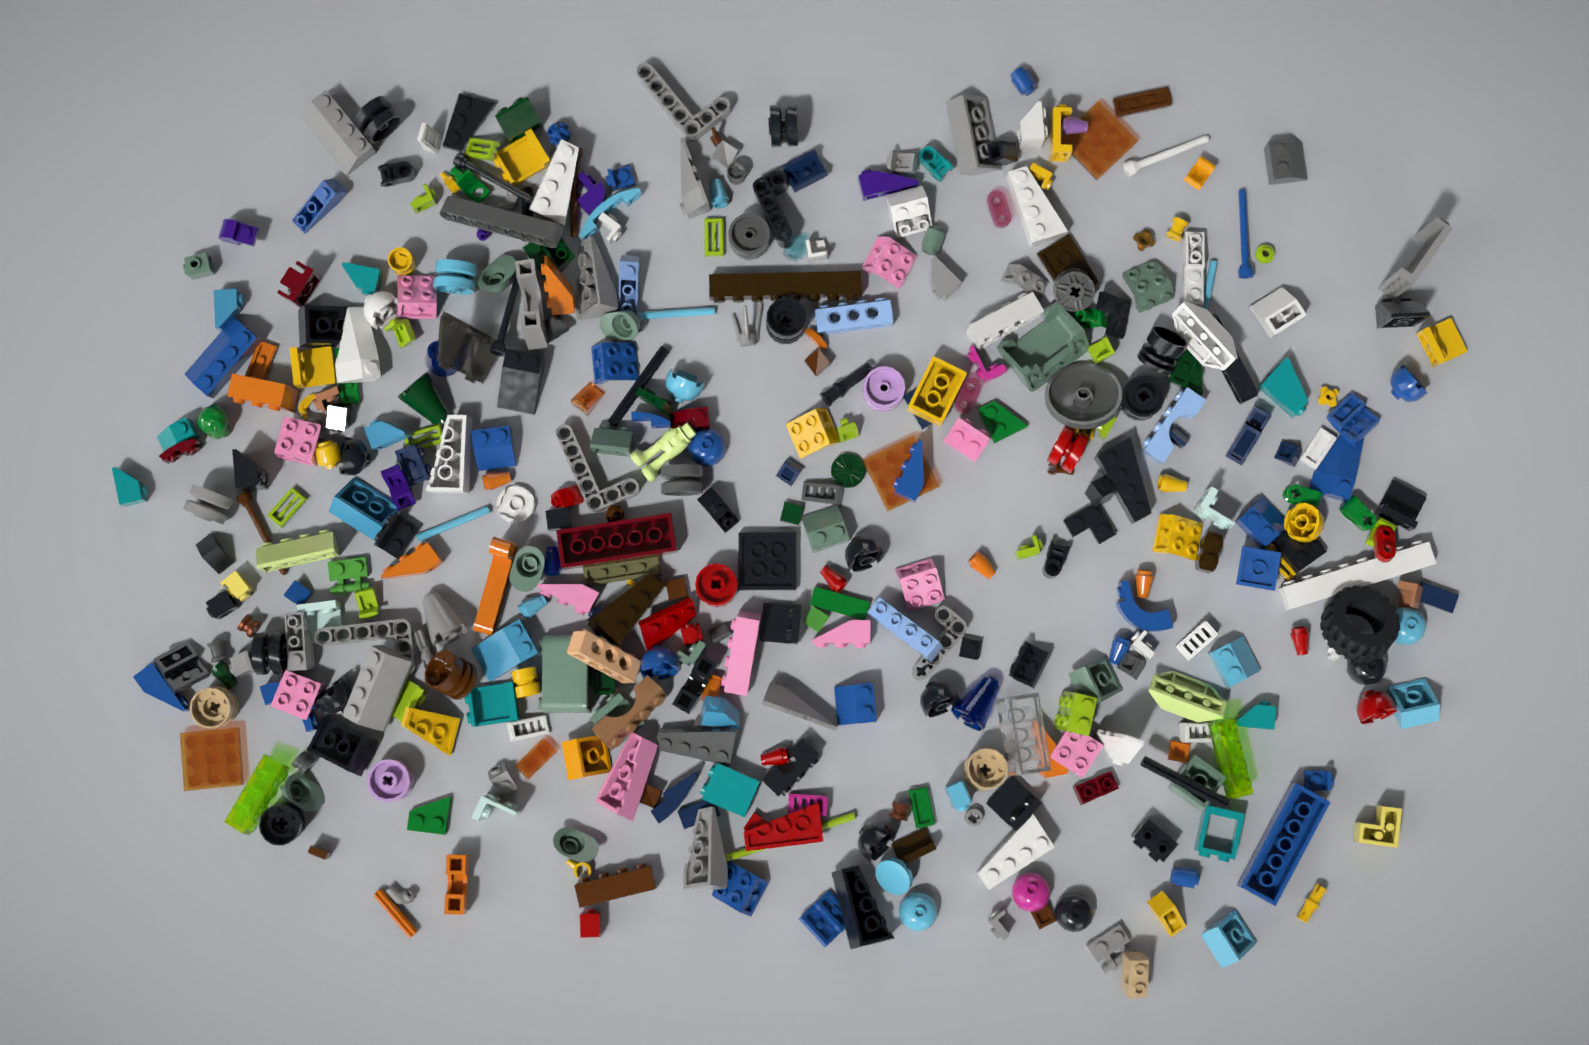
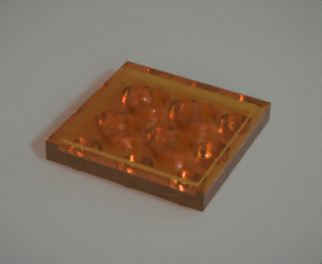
[1061,101,1138,181]
[862,436,939,512]
[180,727,244,791]

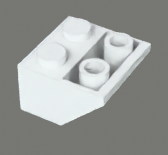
[1017,101,1048,150]
[886,186,932,238]
[1249,287,1307,339]

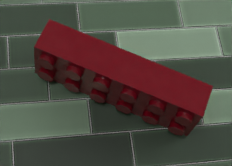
[556,513,678,570]

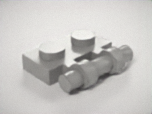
[1086,924,1137,974]

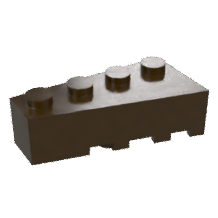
[588,572,667,646]

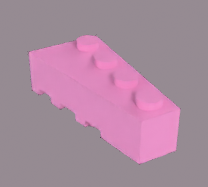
[721,610,762,696]

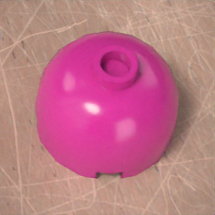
[1012,872,1051,912]

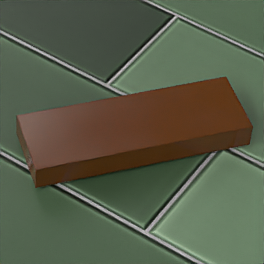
[1112,87,1172,118]

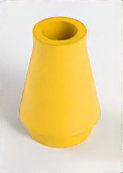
[1157,474,1187,493]

